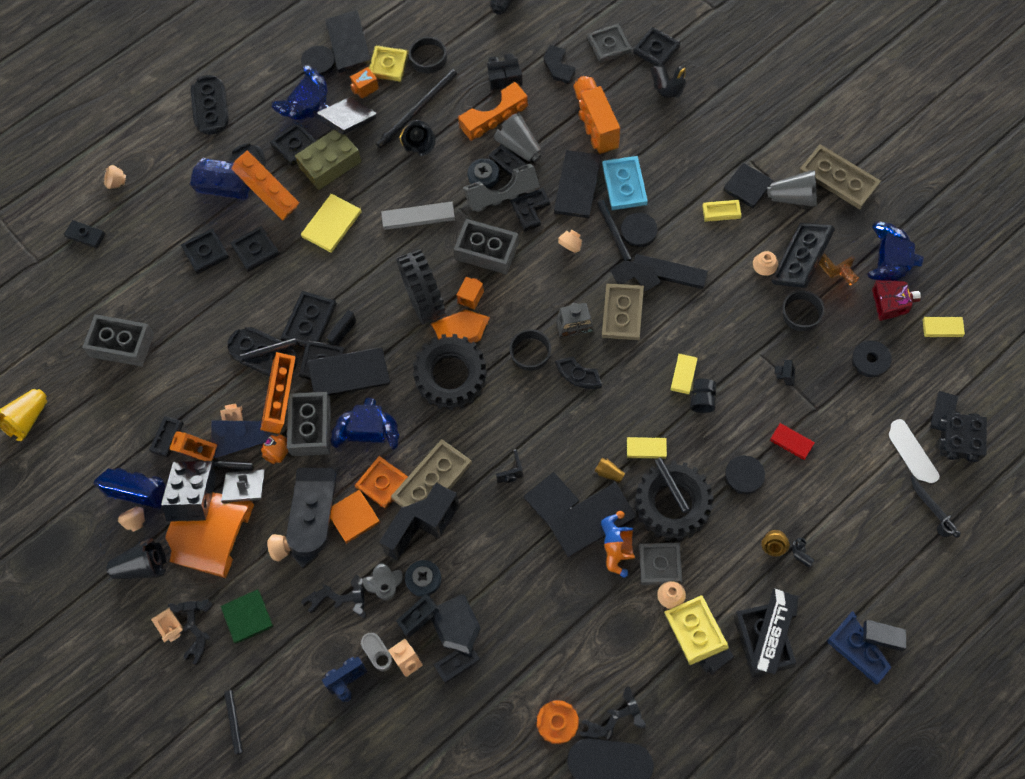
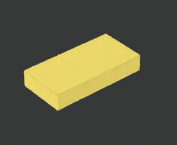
[702,200,741,222]
[923,317,965,337]
[671,354,697,394]
[627,437,667,459]

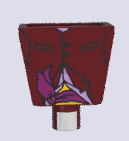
[872,280,921,321]

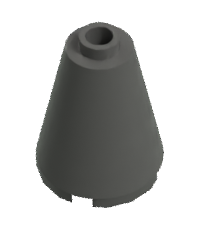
[494,113,542,162]
[767,170,817,207]

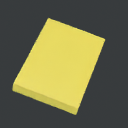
[301,194,361,253]
[665,596,729,665]

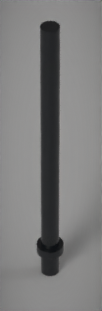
[376,69,457,148]

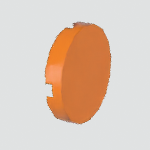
[537,700,579,744]

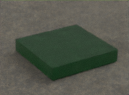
[221,589,274,644]

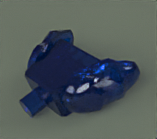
[271,65,330,120]
[867,221,924,281]
[330,398,400,450]

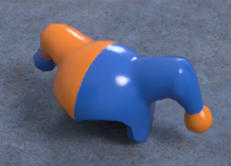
[601,511,635,578]

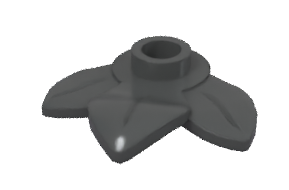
[362,563,403,600]

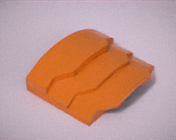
[165,492,254,578]

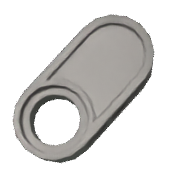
[361,633,393,671]

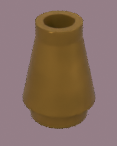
[595,458,625,483]

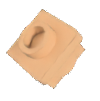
[221,404,243,421]

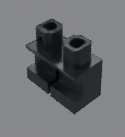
[487,53,523,90]

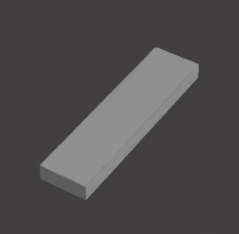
[381,202,455,230]

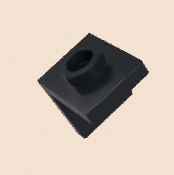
[496,449,523,483]

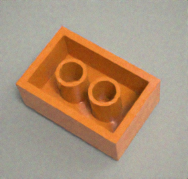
[578,86,620,154]

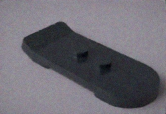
[286,468,336,557]

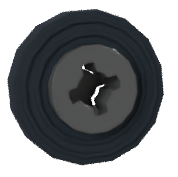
[467,158,500,189]
[405,560,442,597]

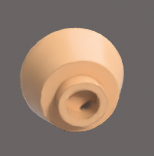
[104,165,126,189]
[558,230,582,253]
[753,251,778,276]
[118,506,145,532]
[268,534,291,562]
[658,581,686,609]

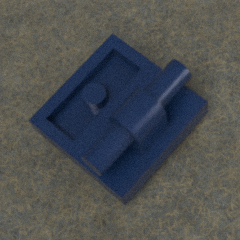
[322,657,368,702]

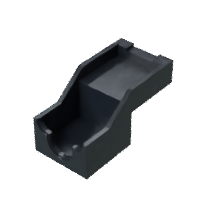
[379,482,460,561]

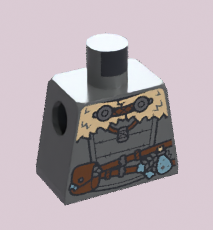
[556,303,595,338]

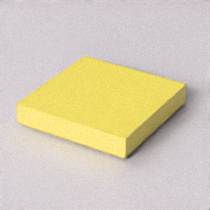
[369,46,409,82]

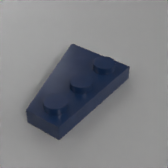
[211,420,271,459]
[826,611,891,685]

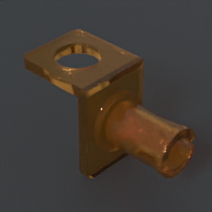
[819,253,859,286]

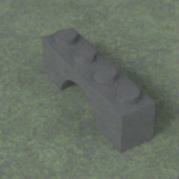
[463,164,540,212]

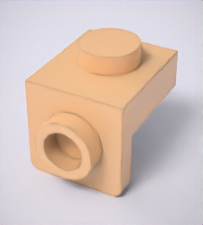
[151,608,183,642]
[388,639,423,677]

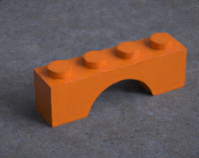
[458,82,528,141]

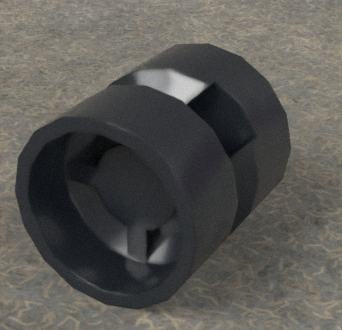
[690,379,716,413]

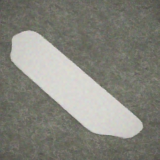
[889,419,940,483]

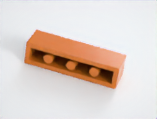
[231,150,299,221]
[260,352,295,434]

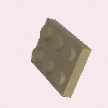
[602,284,644,340]

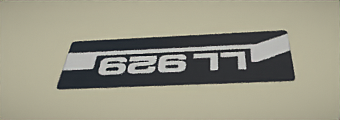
[751,589,797,674]

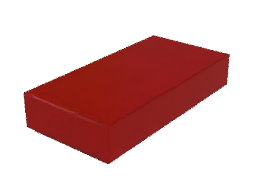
[770,423,815,460]

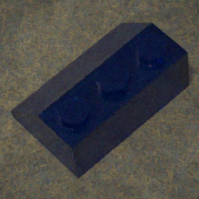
[190,158,250,199]
[93,468,167,509]

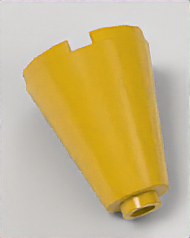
[0,389,47,441]

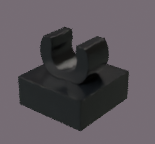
[774,360,796,385]

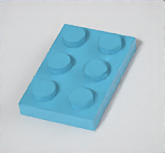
[602,156,648,210]

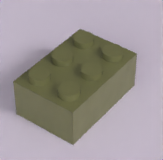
[295,130,361,190]

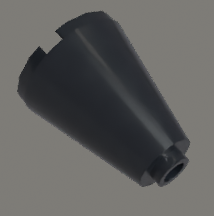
[106,538,167,579]

